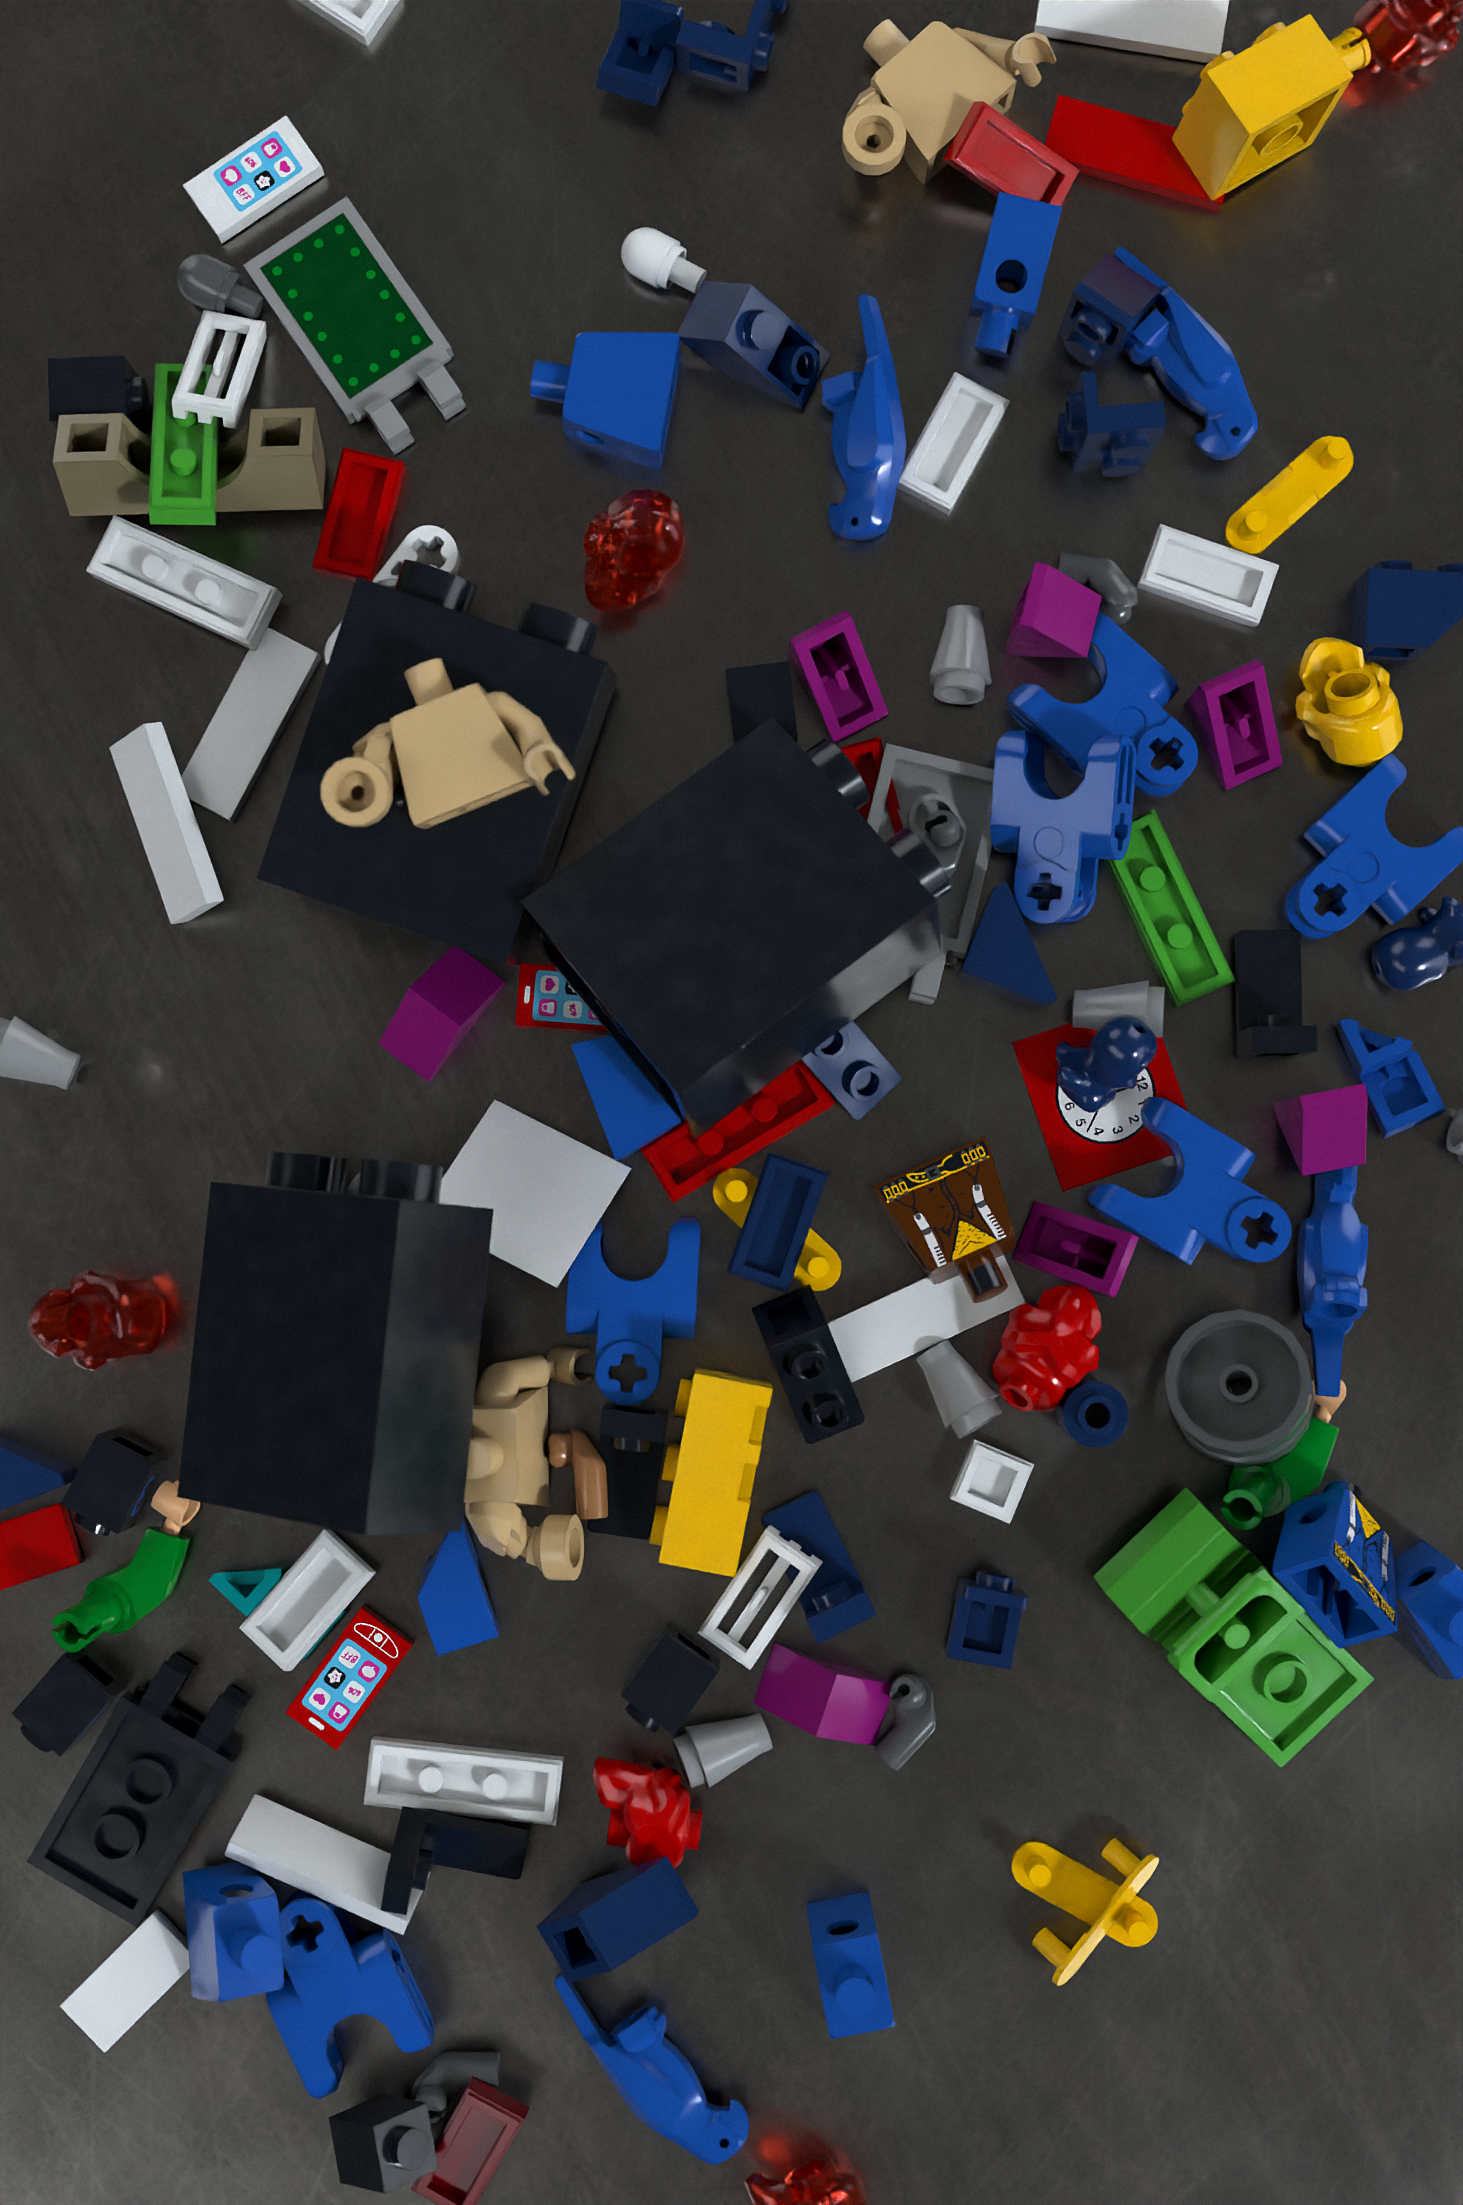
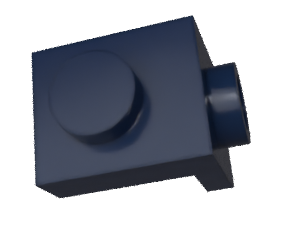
[596,0,684,107]
[945,1571,1029,1670]

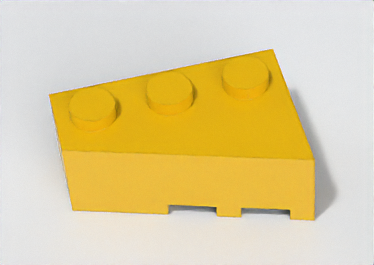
[649,1367,773,1577]

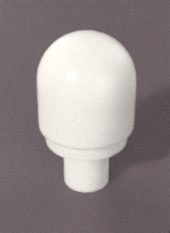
[621,227,707,294]

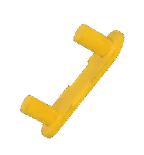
[1225,436,1353,555]
[713,1168,842,1291]
[1032,1838,1159,1986]
[1011,1841,1158,1947]

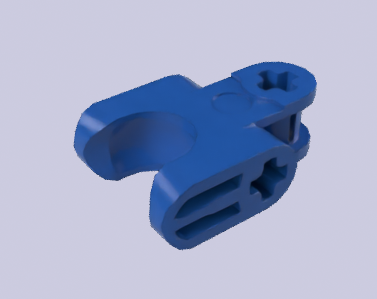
[1006,611,1199,797]
[990,729,1137,924]
[1284,754,1463,940]
[1087,1097,1292,1266]
[566,1216,701,1406]
[266,1889,434,2099]

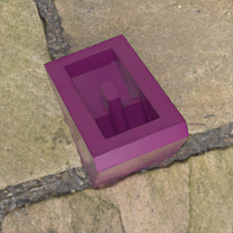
[1005,561,1102,658]
[787,610,889,743]
[1184,659,1283,790]
[378,946,506,1083]
[1273,1083,1368,1176]
[1012,1201,1139,1298]
[753,1641,892,1746]

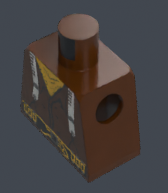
[873,1136,1016,1303]

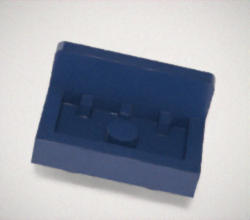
[1057,370,1166,477]

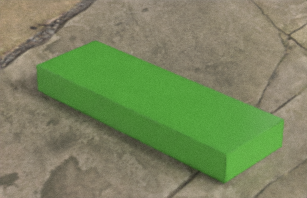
[148,363,220,525]
[1104,809,1235,1009]

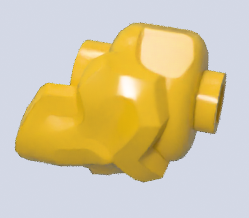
[1295,637,1403,767]

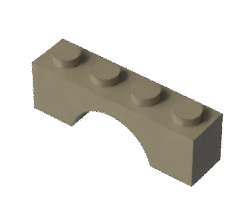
[53,407,326,516]

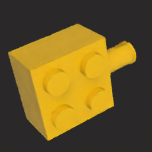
[1172,14,1371,201]

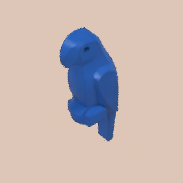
[1114,247,1258,460]
[821,294,907,541]
[1297,1165,1368,1398]
[554,1972,749,2165]

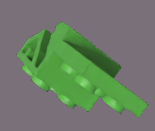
[1093,1487,1375,1768]

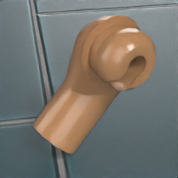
[547,1429,608,1519]

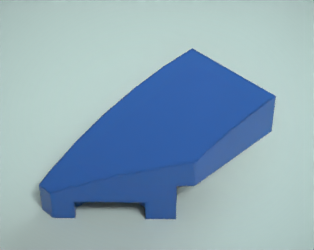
[1337,1018,1446,1139]
[417,1516,499,1656]

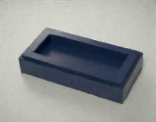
[727,1152,829,1293]

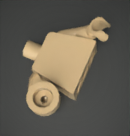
[842,19,1057,185]
[321,658,575,830]
[464,1345,593,1581]

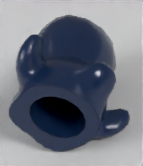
[1372,897,1463,992]
[1056,1016,1157,1113]

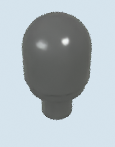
[177,254,265,320]

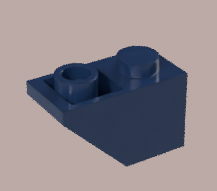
[1057,253,1161,371]
[677,281,831,409]
[1351,560,1463,661]
[536,1856,700,1983]

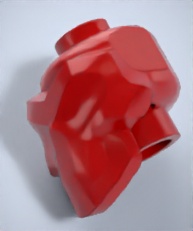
[992,1284,1102,1412]
[592,1756,703,1869]

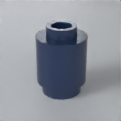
[1056,1379,1129,1448]

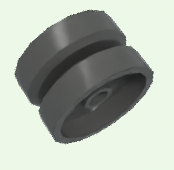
[1164,1309,1315,1468]

